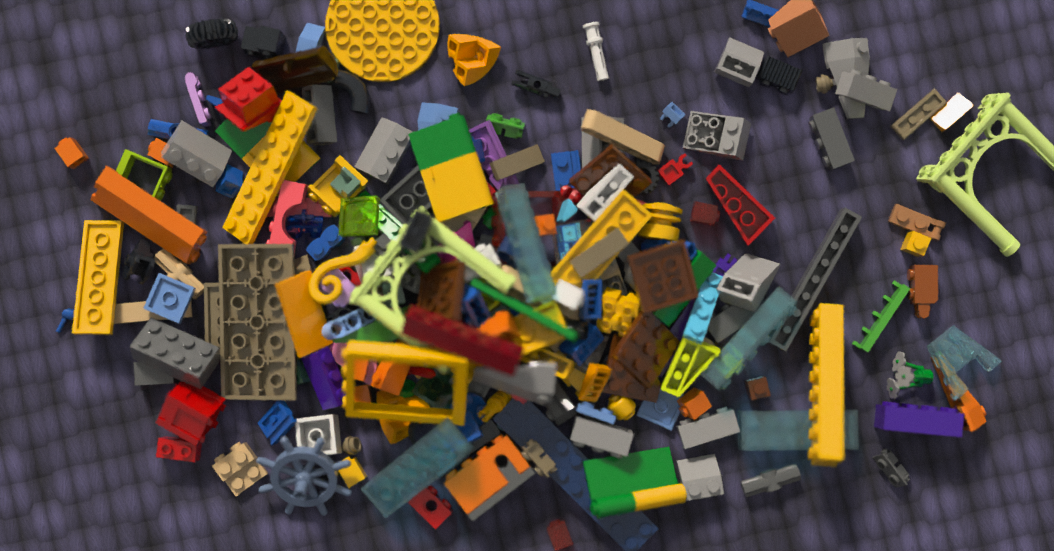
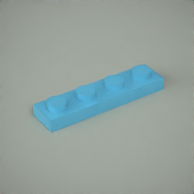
[682,272,723,345]

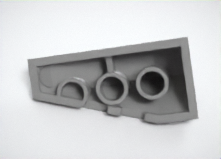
[823,38,870,119]
[473,362,556,404]

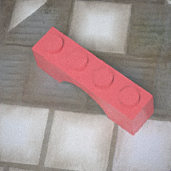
[266,180,309,254]

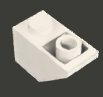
[551,279,585,310]

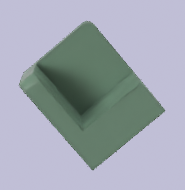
[330,167,361,200]
[381,281,406,308]

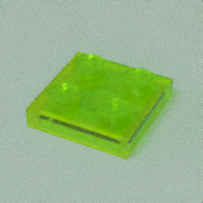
[338,196,380,237]

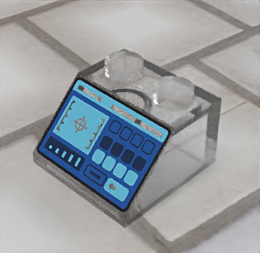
[552,218,593,264]

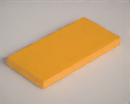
[275,270,333,357]

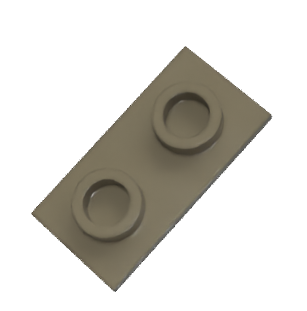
[521,439,557,478]

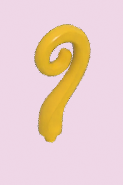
[308,237,378,304]

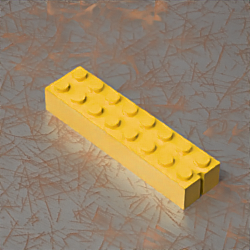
[808,303,843,467]

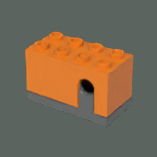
[444,433,535,521]

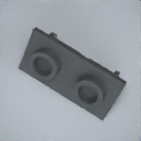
[872,448,910,488]

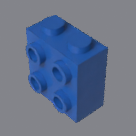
[458,282,492,329]

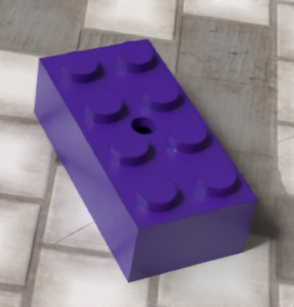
[874,401,964,437]

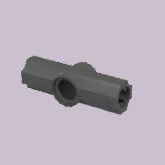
[740,463,801,497]

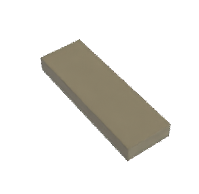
[890,88,947,140]
[489,144,545,181]
[569,227,629,277]

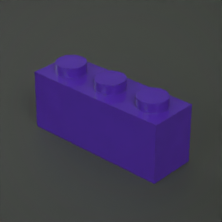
[301,346,346,410]

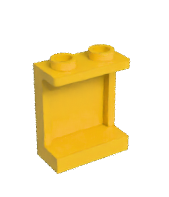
[307,155,368,217]

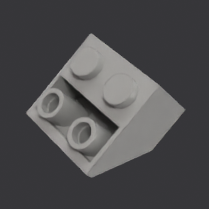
[714,37,764,87]

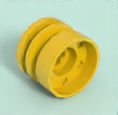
[638,202,683,241]

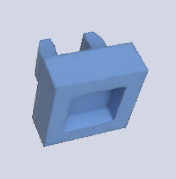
[660,102,686,127]

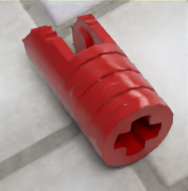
[560,185,584,209]

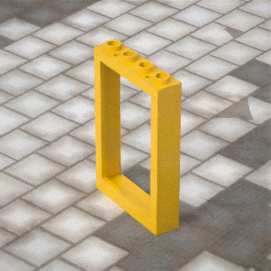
[342,341,469,426]

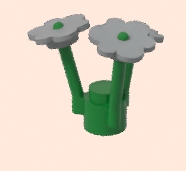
[887,351,933,399]

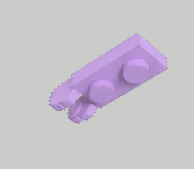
[184,72,212,127]

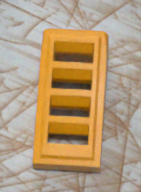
[578,363,612,403]

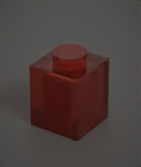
[690,201,720,226]
[547,519,573,551]

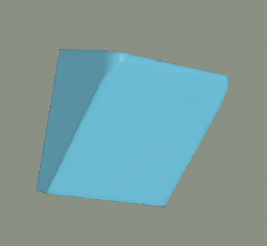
[556,199,578,223]

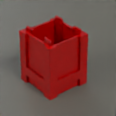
[156,381,226,446]

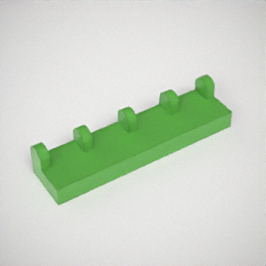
[852,281,910,352]

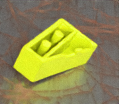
[661,337,721,397]

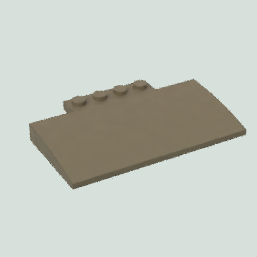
[204,244,297,400]

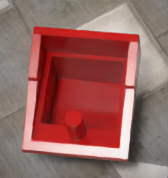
[215,67,282,132]

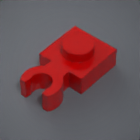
[657,153,693,186]

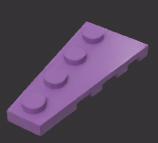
[469,120,522,198]

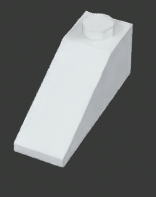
[576,164,633,221]

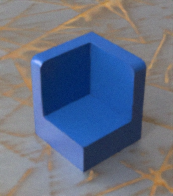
[216,164,243,198]

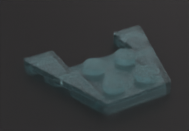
[927,325,1002,401]

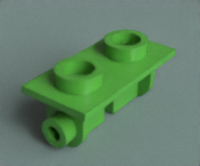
[486,113,525,139]

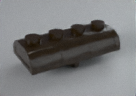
[252,46,338,93]

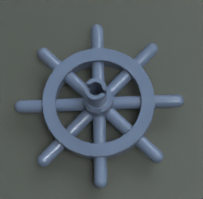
[256,437,352,516]

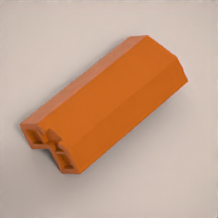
[90,166,208,264]

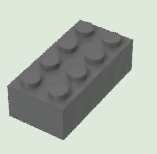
[380,166,432,225]
[130,317,220,389]

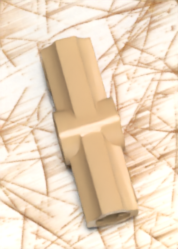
[154,248,204,299]

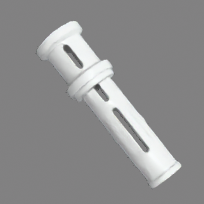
[583,22,609,81]

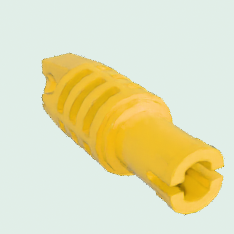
[478,390,513,422]

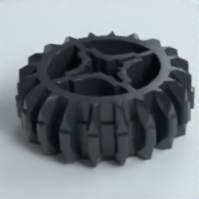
[185,18,238,49]

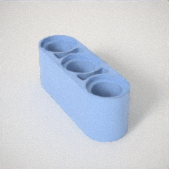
[322,307,376,340]

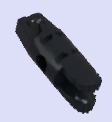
[511,69,561,98]

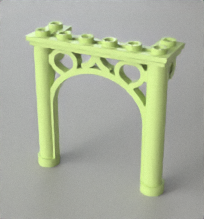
[916,93,1054,257]
[349,206,517,374]

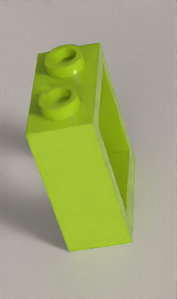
[116,149,172,201]

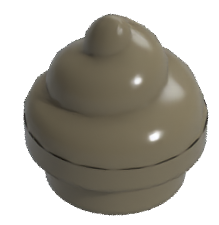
[816,74,835,94]
[341,436,362,455]

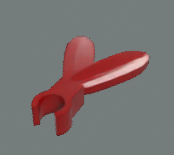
[407,364,436,378]

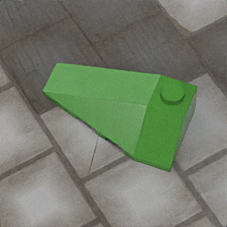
[333,304,413,343]

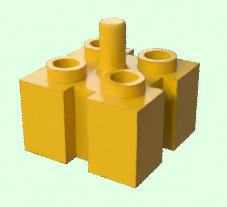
[596,287,641,337]

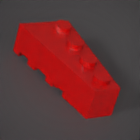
[705,164,775,246]

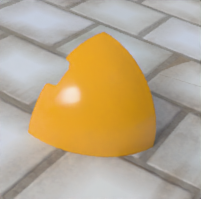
[448,34,501,86]
[376,391,430,445]

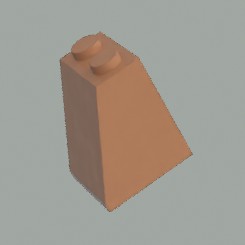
[768,0,830,57]

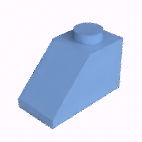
[296,23,325,52]

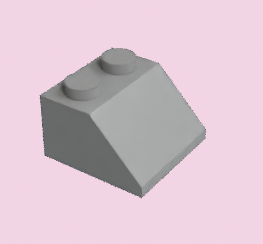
[677,454,724,501]

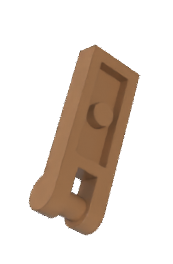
[888,204,946,241]

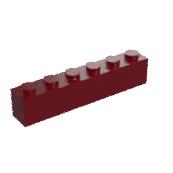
[400,305,525,377]

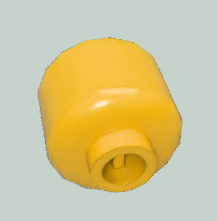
[607,394,636,421]

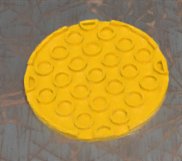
[325,0,440,82]

